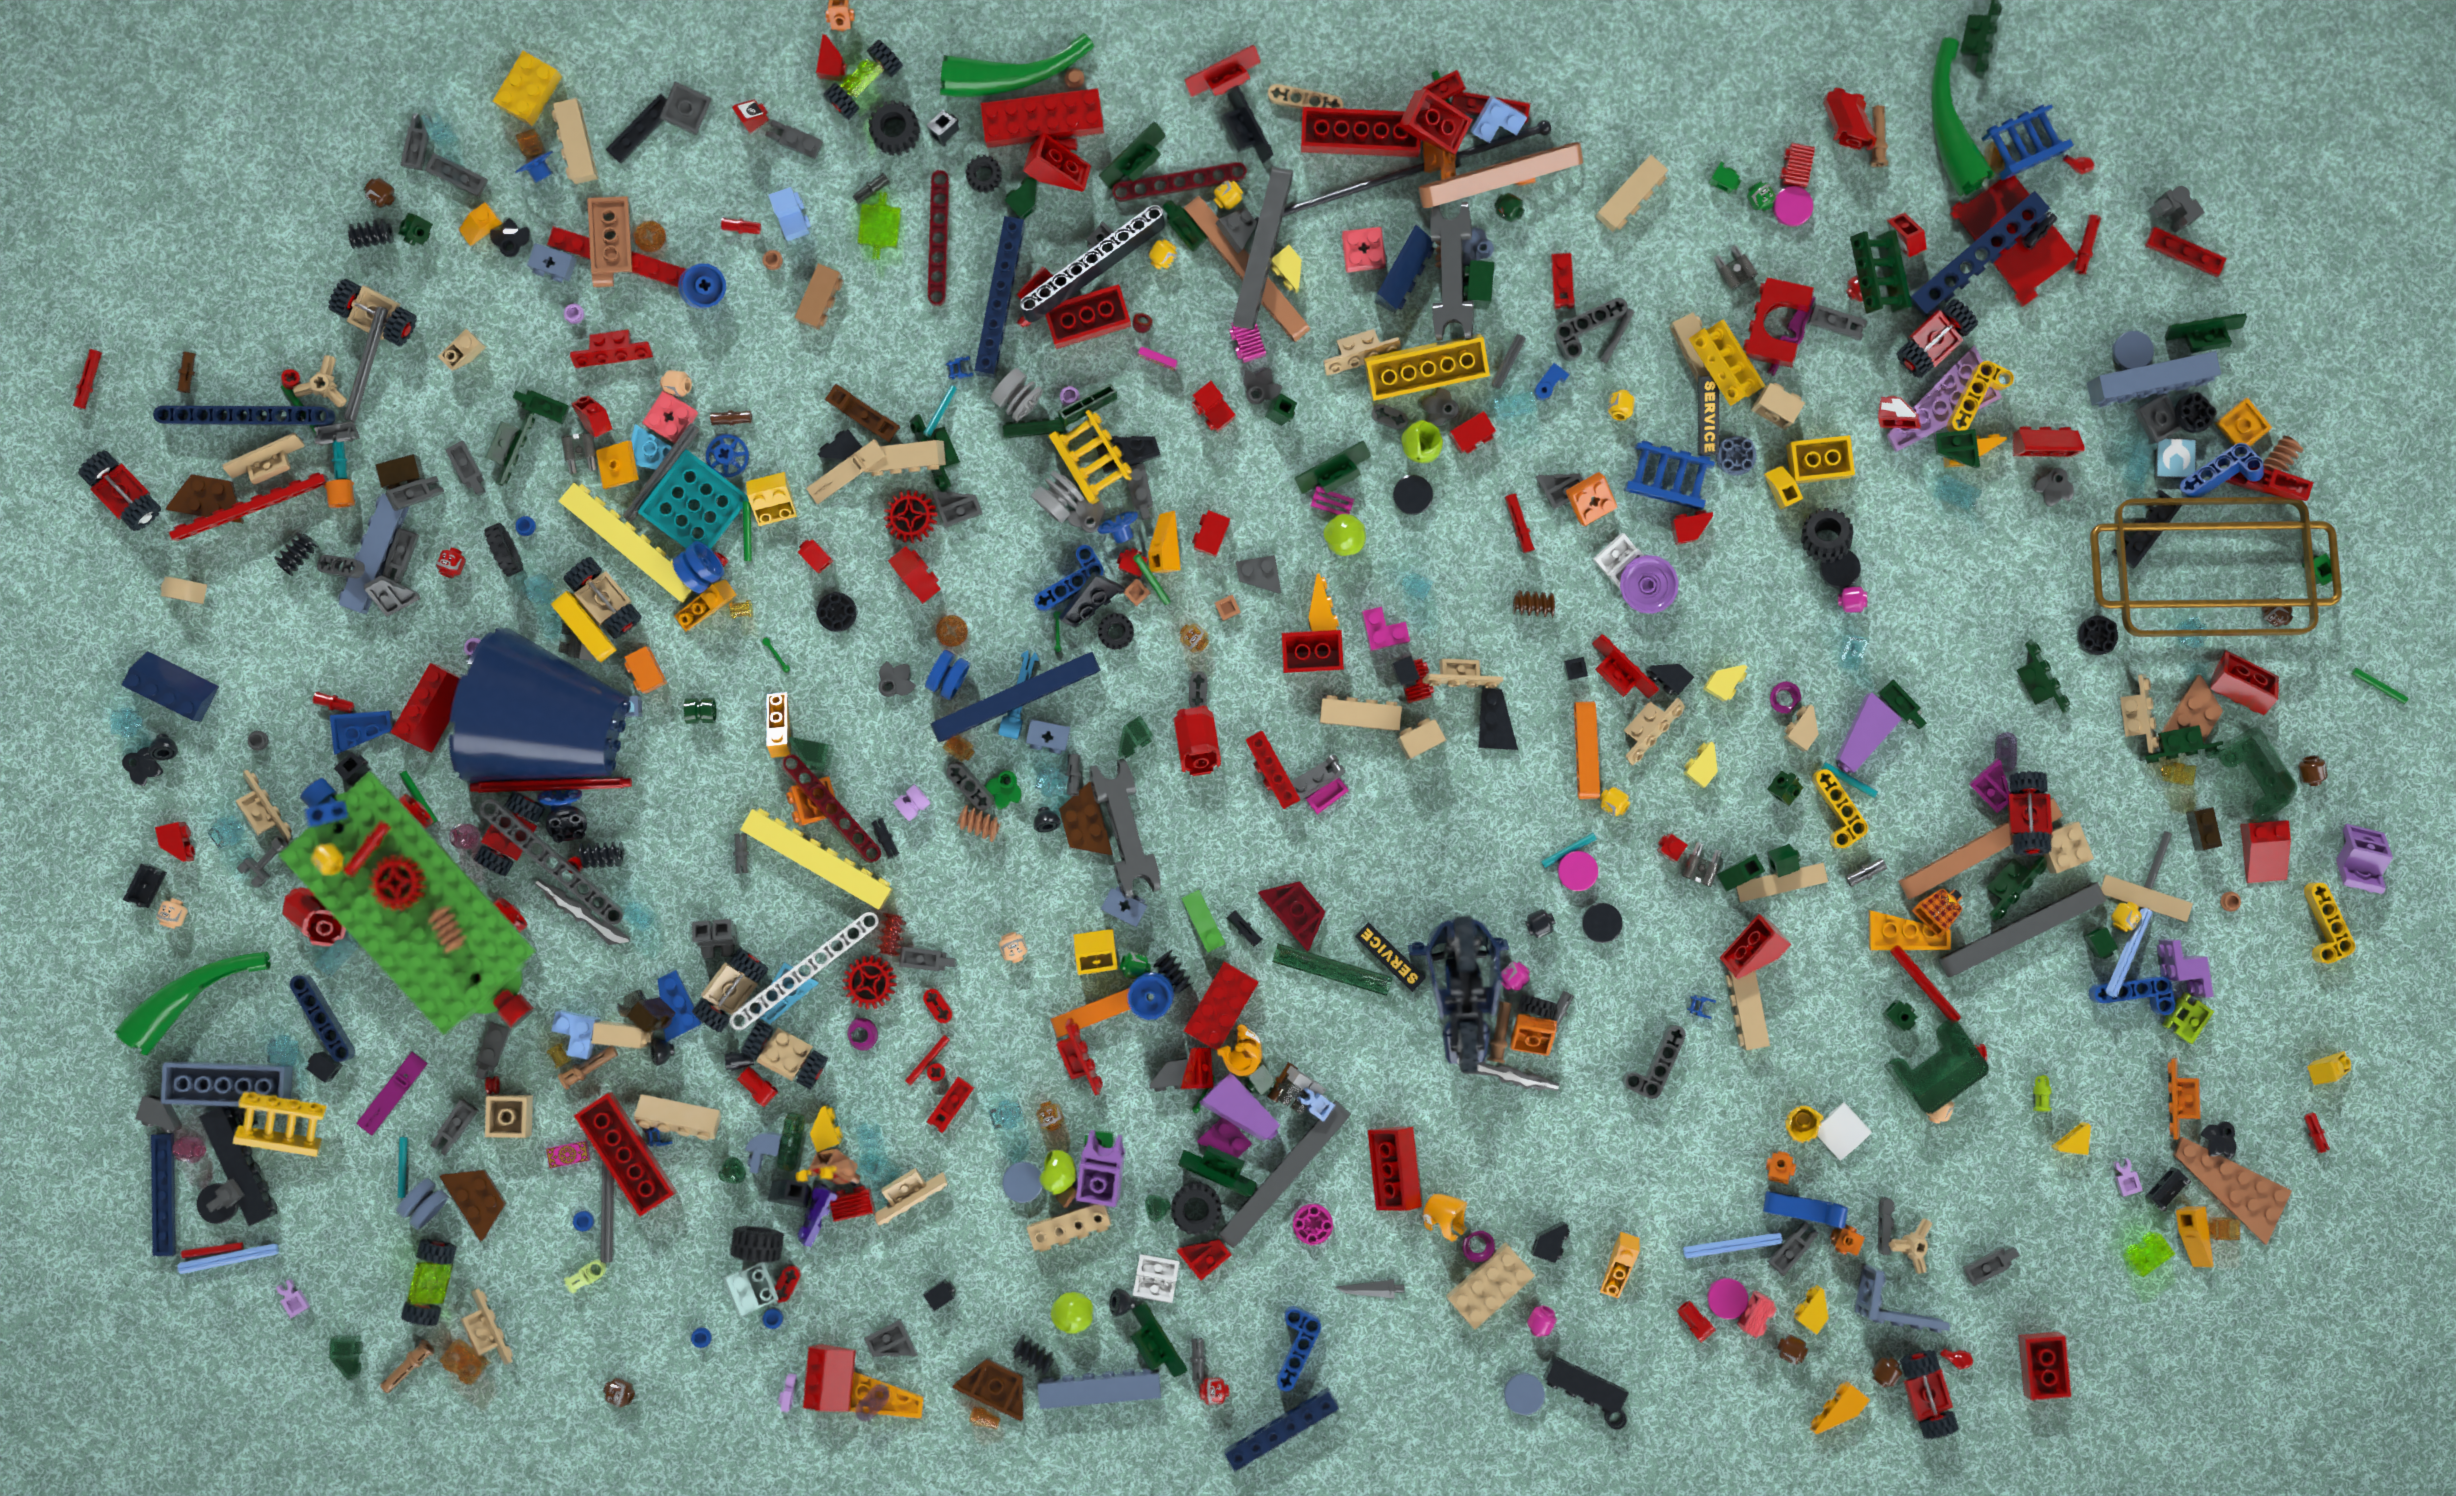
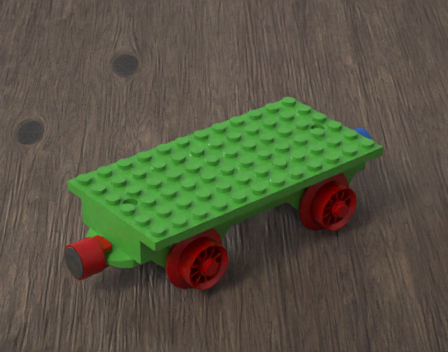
[279,772,537,1036]

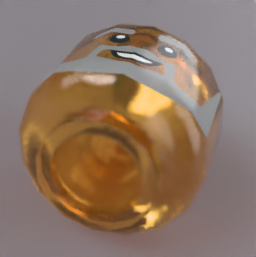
[1180,623,1209,653]
[1036,1101,1065,1132]

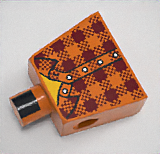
[1912,889,1963,938]

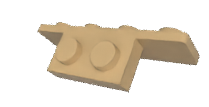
[1323,329,1401,376]
[222,433,304,485]
[1422,659,1503,688]
[2120,674,2159,754]
[1624,698,1685,766]
[235,769,292,842]
[874,1168,948,1226]
[460,1288,513,1365]

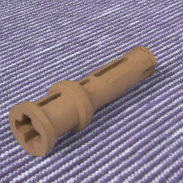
[1870,105,1888,167]
[1487,1001,1512,1064]
[558,1045,618,1090]
[380,1340,435,1393]

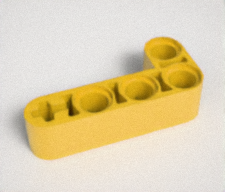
[1947,361,2014,432]
[551,591,617,663]
[1812,769,1868,848]
[2304,882,2356,964]

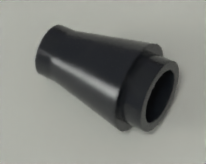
[725,1052,754,1072]

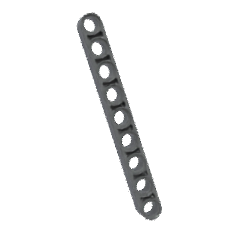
[1233,167,1293,330]
[480,799,624,925]
[1939,882,2106,977]
[1218,1100,1351,1248]

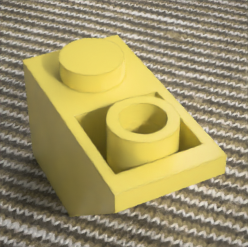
[1270,245,1302,294]
[1703,665,1747,701]
[1683,741,1718,788]

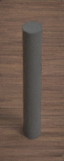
[1600,308,1635,364]
[2144,831,2172,890]

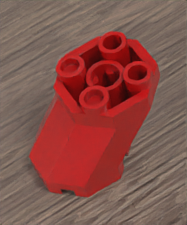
[1823,88,1877,151]
[1173,705,1221,776]
[282,887,346,947]

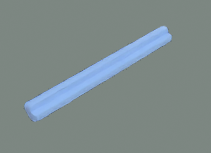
[2106,908,2153,997]
[1683,1233,1782,1258]
[178,1243,279,1274]

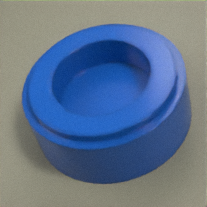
[573,1211,594,1232]
[762,1308,784,1329]

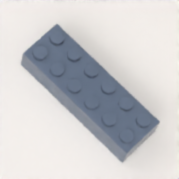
[2086,351,2221,408]
[161,1061,293,1106]

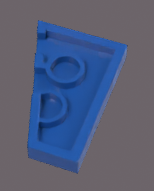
[330,710,394,755]
[657,970,703,1042]

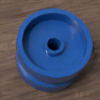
[678,263,726,309]
[672,541,724,593]
[925,649,971,701]
[1127,972,1174,1020]

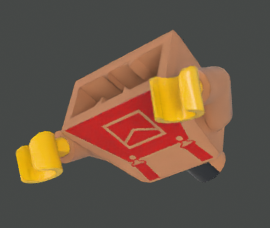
[796,1149,861,1186]

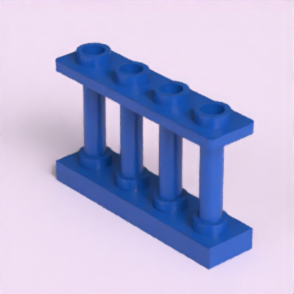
[1981,104,2074,180]
[1624,441,1715,510]

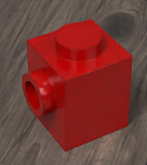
[1116,548,1148,579]
[1657,834,1688,862]

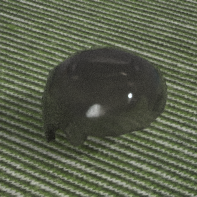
[617,989,646,1018]

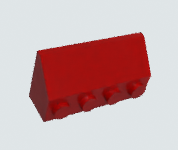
[390,663,460,753]
[1367,1127,1422,1211]

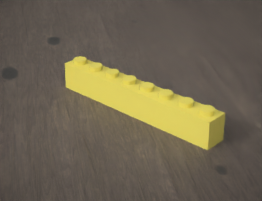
[559,483,694,604]
[740,808,893,910]

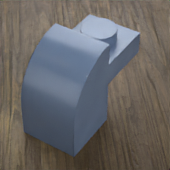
[745,1132,783,1173]

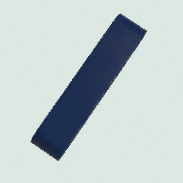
[289,974,355,1062]

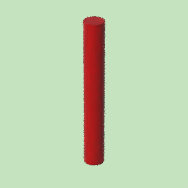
[905,1034,950,1085]
[181,1242,244,1259]

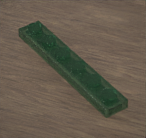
[1272,943,1393,996]

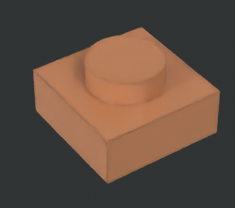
[1123,579,1151,607]
[1214,594,1241,621]

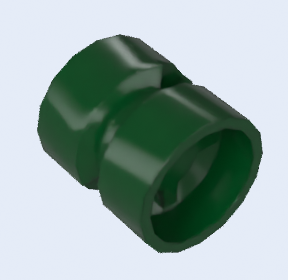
[684,698,716,724]

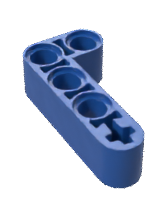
[2180,443,2264,498]
[1034,545,1104,611]
[2088,976,2175,1015]
[1763,1191,1848,1228]
[1277,1306,1321,1391]

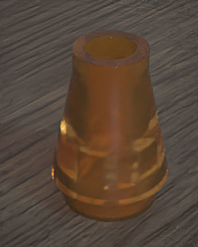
[969,1406,1000,1429]

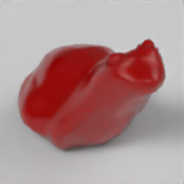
[2062,154,2095,174]
[1940,1349,1973,1370]

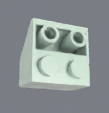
[723,1262,779,1316]

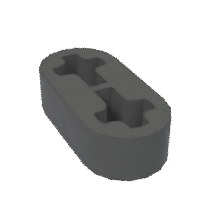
[1371,404,1408,430]
[1189,672,1208,708]

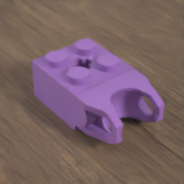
[1076,1130,1125,1207]

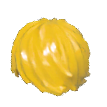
[1785,1106,1823,1143]

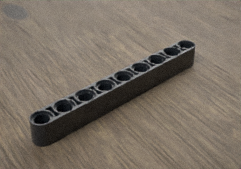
[1020,206,1165,322]

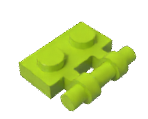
[2162,992,2215,1044]

